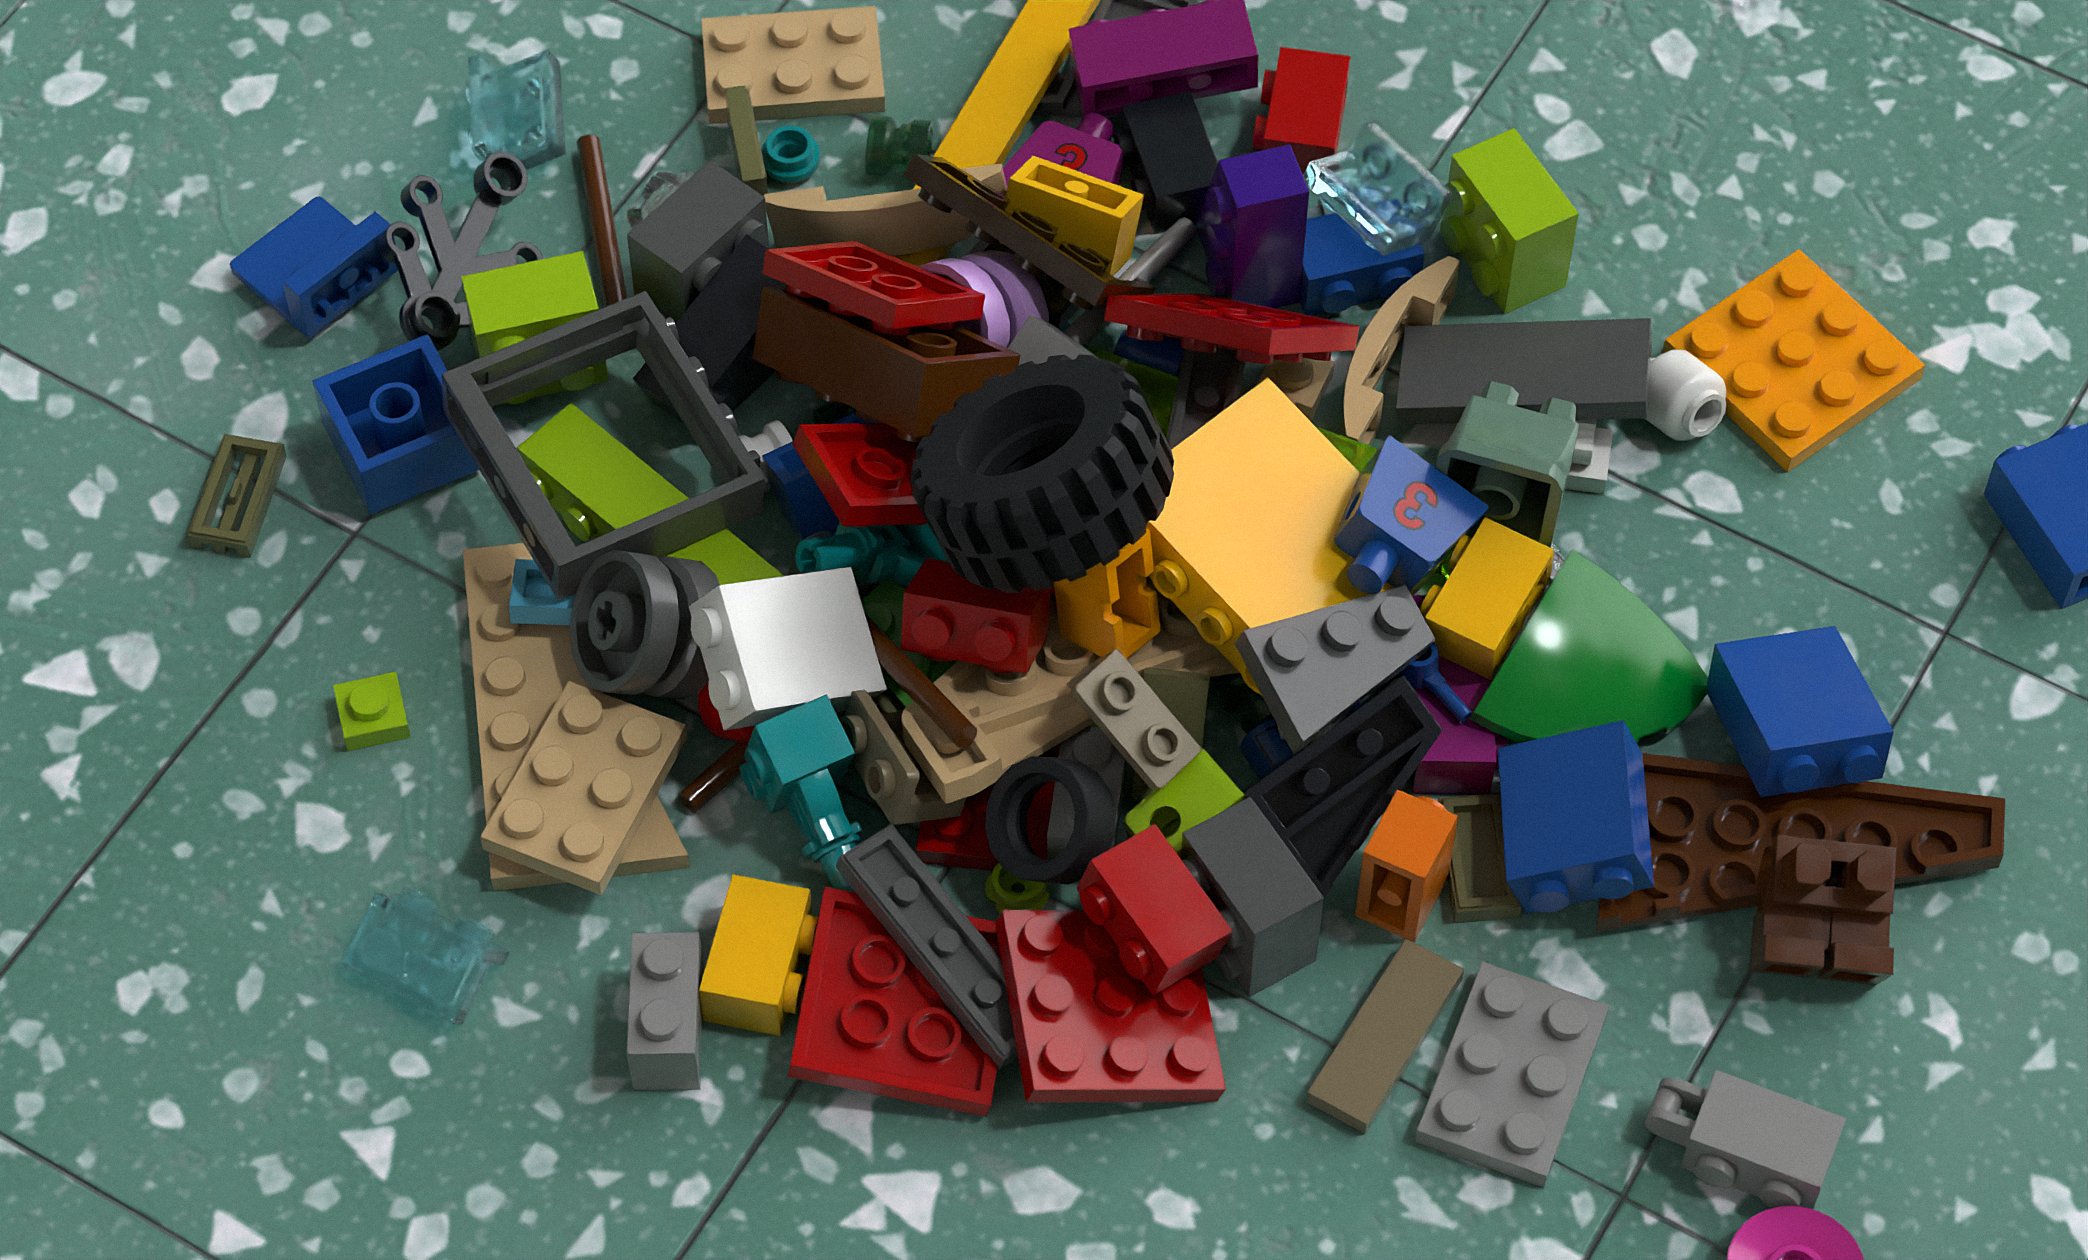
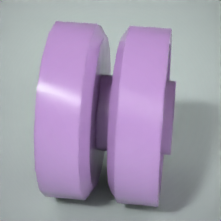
[919,250,1049,348]

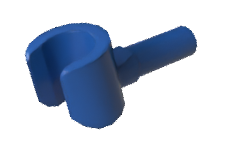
[1400,642,1472,723]

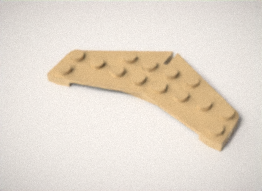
[902,576,1240,804]

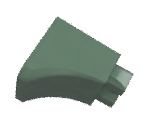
[1435,381,1580,548]

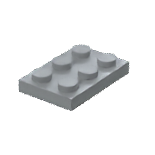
[1415,962,1610,1188]

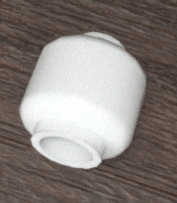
[1645,350,1726,441]

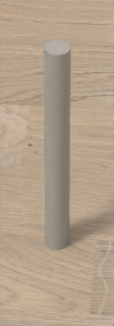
[1063,218,1197,346]

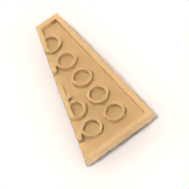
[463,543,690,891]

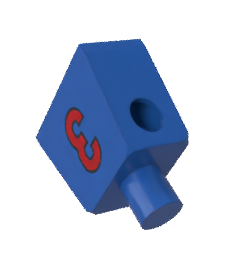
[1334,435,1489,594]

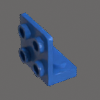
[230,196,398,339]

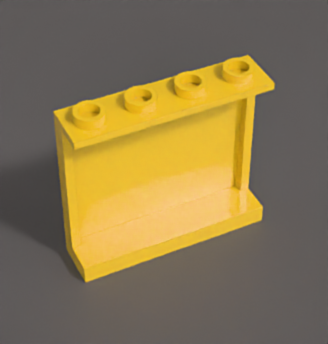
[1146,377,1444,697]

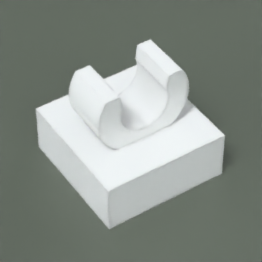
[1565,419,1613,494]

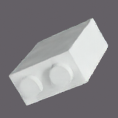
[688,567,887,730]

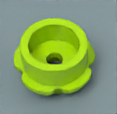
[985,862,1049,913]

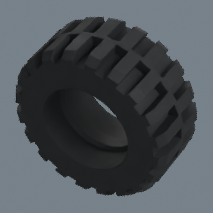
[910,354,1174,593]

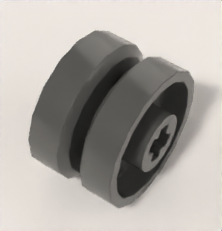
[570,550,720,699]

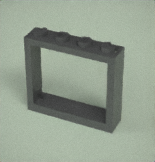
[442,291,769,601]

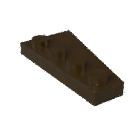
[903,154,1156,311]

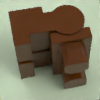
[1749,835,1896,985]

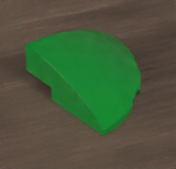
[1470,549,1708,743]

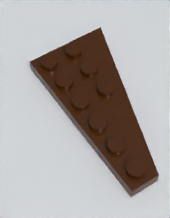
[1596,753,2006,932]

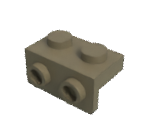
[1067,648,1202,791]
[839,690,967,825]

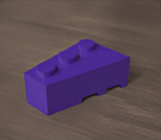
[1195,144,1309,308]

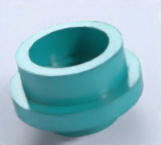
[761,125,820,182]

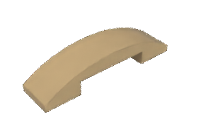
[764,164,1007,256]
[1340,256,1460,469]

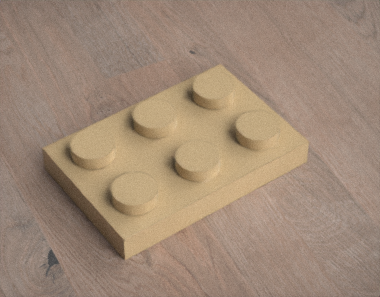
[701,6,885,124]
[480,681,687,895]

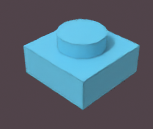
[509,559,576,625]

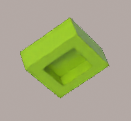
[333,671,411,752]

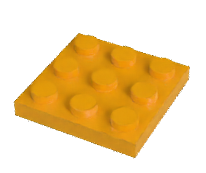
[1662,249,1925,473]

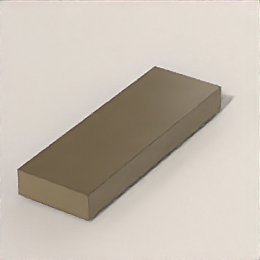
[1306,939,1464,1134]

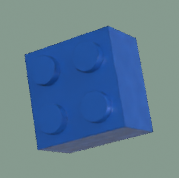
[312,334,479,515]

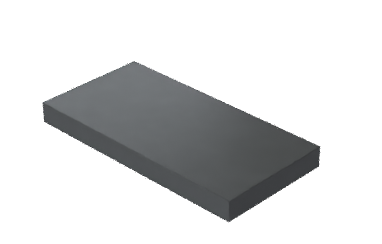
[1395,318,1652,424]

